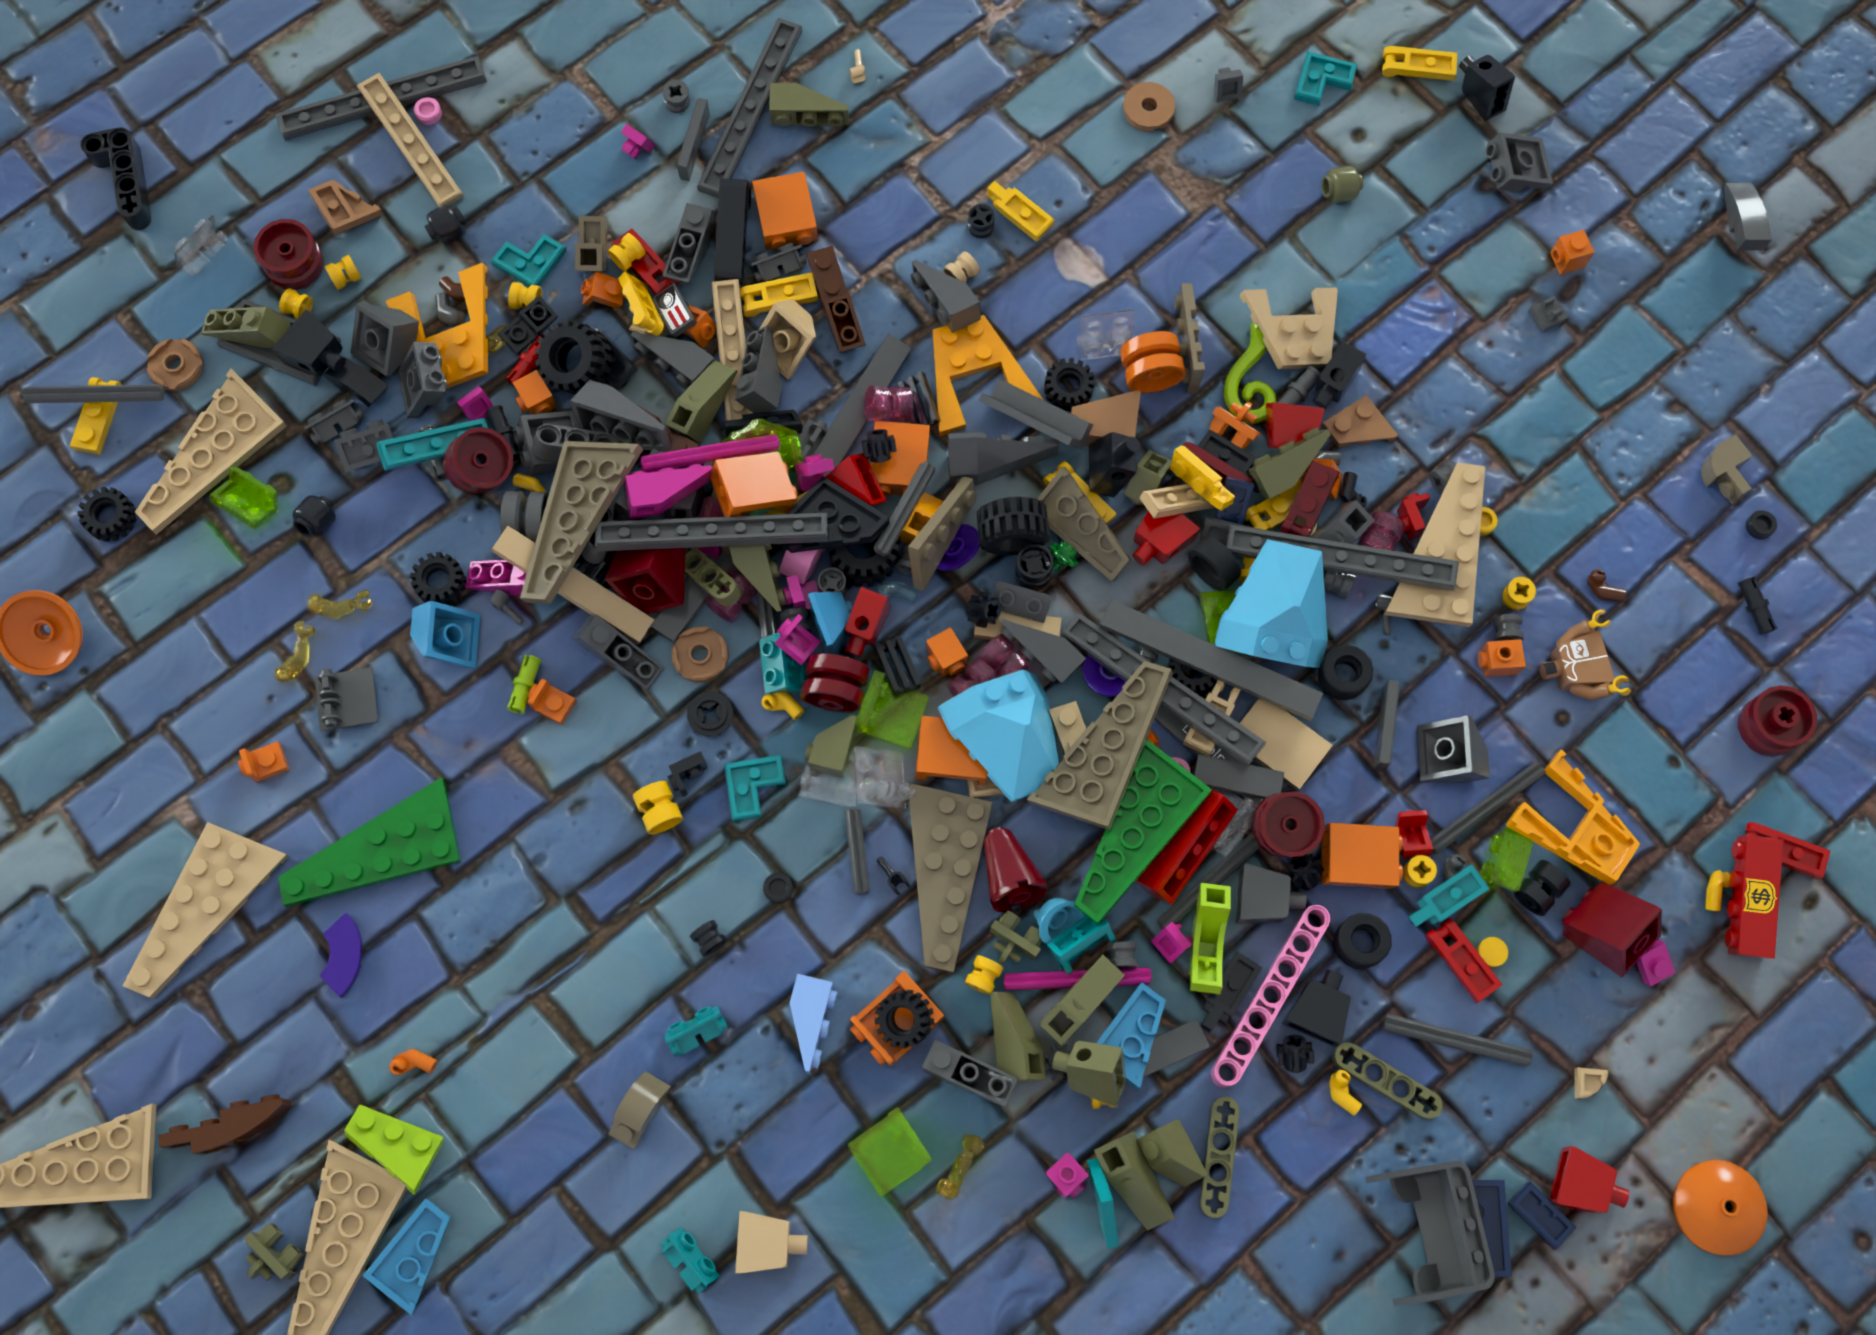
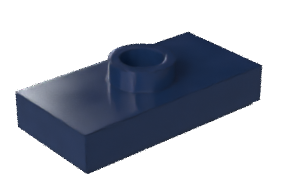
[1215,477,1254,525]
[1507,1181,1577,1250]

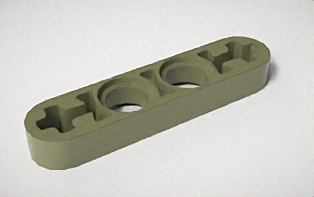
[685,547,742,606]
[1332,1042,1443,1120]
[1199,1096,1240,1219]

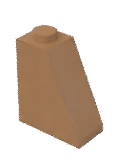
[1071,391,1141,446]

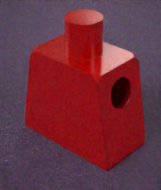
[1266,402,1325,449]
[825,453,887,506]
[1132,511,1200,566]
[844,587,892,658]
[1549,1146,1629,1214]

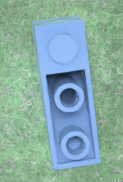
[790,974,837,1075]

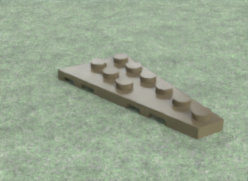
[520,441,643,604]
[1026,661,1173,830]
[907,783,992,974]

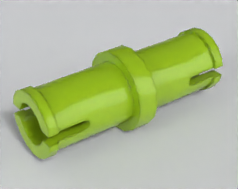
[506,655,542,714]

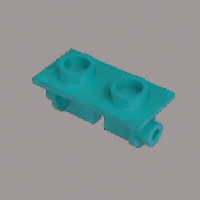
[664,1006,728,1056]
[660,1227,720,1294]

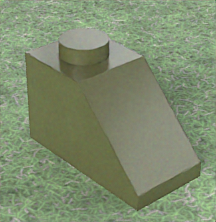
[1124,450,1172,505]
[805,715,858,778]
[1136,1118,1208,1187]

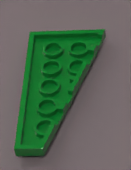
[278,777,461,907]

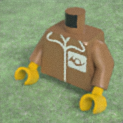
[1539,610,1631,701]

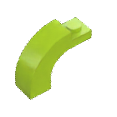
[1189,883,1231,994]

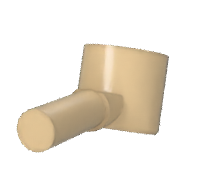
[849,49,866,84]

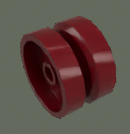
[253,219,324,290]
[443,427,513,494]
[800,653,870,713]
[1738,685,1817,757]
[1251,792,1325,857]

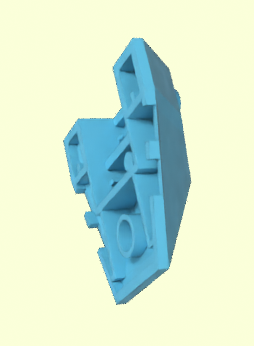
[1214,539,1328,668]
[938,670,1059,802]

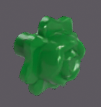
[1048,542,1078,571]

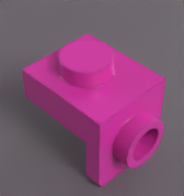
[794,454,835,491]
[783,575,819,611]
[774,614,821,665]
[1637,939,1675,987]
[1046,1153,1089,1198]

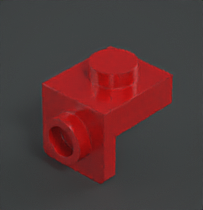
[1397,493,1430,540]
[1395,810,1433,858]

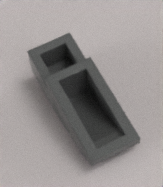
[1723,183,1772,250]

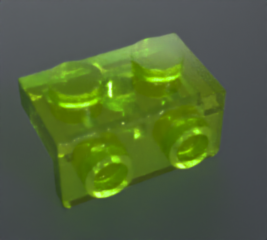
[210,466,278,529]
[1480,827,1534,892]

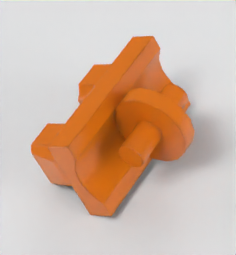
[1209,402,1261,450]

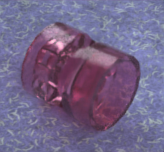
[864,386,913,422]
[1357,511,1406,551]
[704,569,757,623]
[977,634,1031,678]
[947,658,999,697]

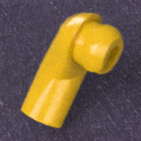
[761,692,805,720]

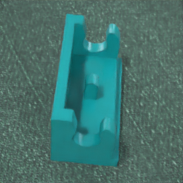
[1046,916,1116,975]

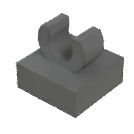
[1214,67,1243,102]
[1528,296,1568,333]

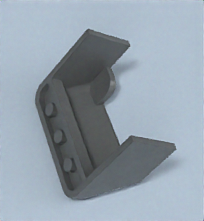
[1365,1161,1495,1306]

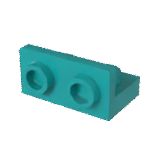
[759,633,808,694]

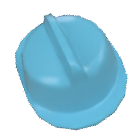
[1034,898,1085,944]

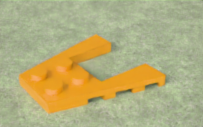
[386,263,488,389]
[933,315,1043,436]
[1505,749,1640,885]

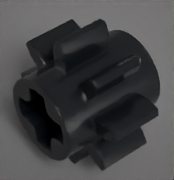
[861,429,897,463]
[577,559,610,588]
[966,591,1001,628]
[1285,854,1324,890]
[1276,1034,1314,1073]
[1044,1044,1069,1081]

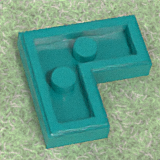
[1294,51,1357,105]
[491,234,567,287]
[724,755,786,822]
[1087,1158,1119,1249]

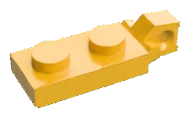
[987,181,1055,242]
[1169,445,1235,511]

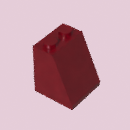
[605,518,685,614]
[1562,882,1662,978]

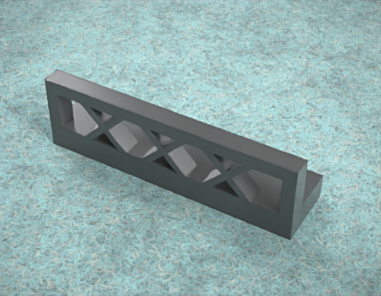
[979,379,1093,450]

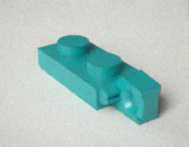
[1408,864,1490,927]

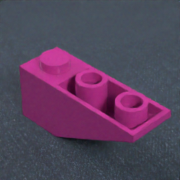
[624,464,712,519]
[465,559,526,596]

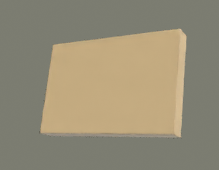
[1239,698,1333,791]

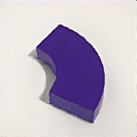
[320,913,363,998]

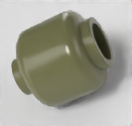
[1321,166,1364,203]

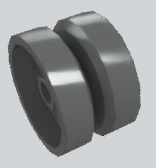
[500,491,549,543]

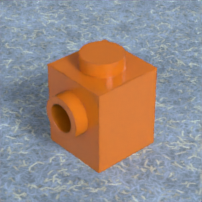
[1550,229,1595,275]
[512,370,557,415]
[926,627,968,677]
[1478,639,1526,677]

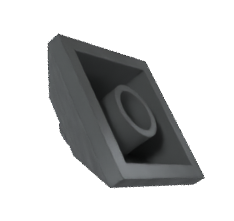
[350,303,419,376]
[1417,715,1490,783]

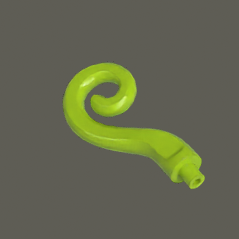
[1223,322,1276,424]

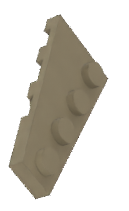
[1174,283,1205,394]
[1037,466,1132,581]
[908,476,977,591]

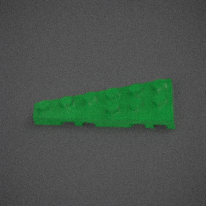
[1075,739,1212,925]

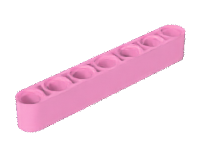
[1210,905,1330,1088]

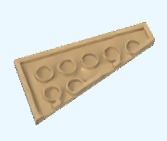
[135,368,286,535]
[1384,462,1485,627]
[123,822,290,999]
[0,1103,156,1208]
[287,1140,407,1335]

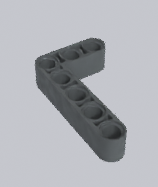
[532,424,617,564]

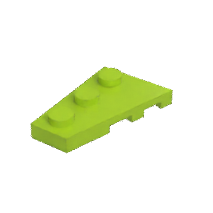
[344,1104,444,1196]

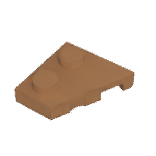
[308,179,382,235]
[1321,395,1398,448]

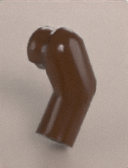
[439,276,465,301]
[1587,569,1626,603]

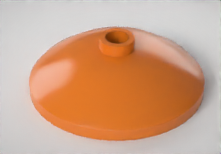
[0,590,83,676]
[1673,1160,1768,1256]

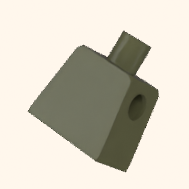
[1052,1041,1127,1107]

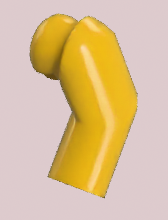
[513,473,547,492]
[1705,870,1730,911]
[1329,1070,1362,1116]

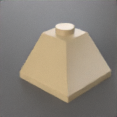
[760,299,816,380]

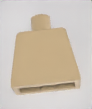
[735,1211,808,1274]

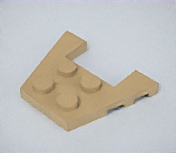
[1240,287,1338,370]

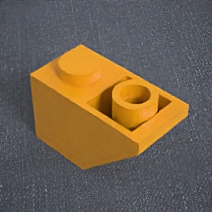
[900,493,943,545]

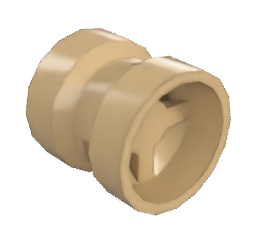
[943,251,980,283]

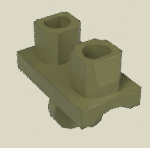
[989,910,1042,964]
[243,1223,304,1281]

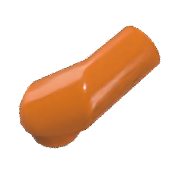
[389,1049,438,1075]

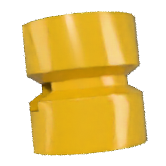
[633,780,683,835]

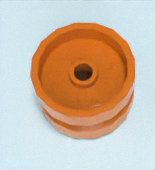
[1119,331,1187,394]

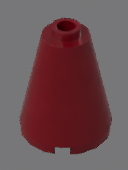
[984,827,1048,913]

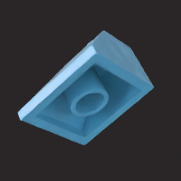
[808,592,853,655]
[410,601,480,669]

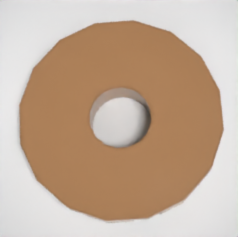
[1123,82,1175,132]
[146,338,204,391]
[672,626,729,683]

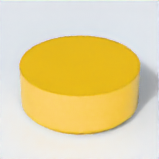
[1480,507,1498,536]
[1476,937,1508,968]

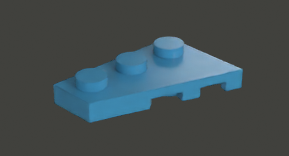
[1096,982,1166,1091]
[363,1198,451,1315]

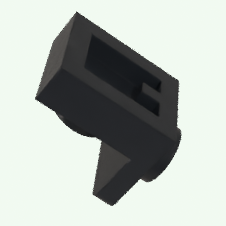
[667,751,708,797]

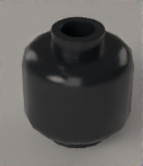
[424,204,467,244]
[292,495,336,537]

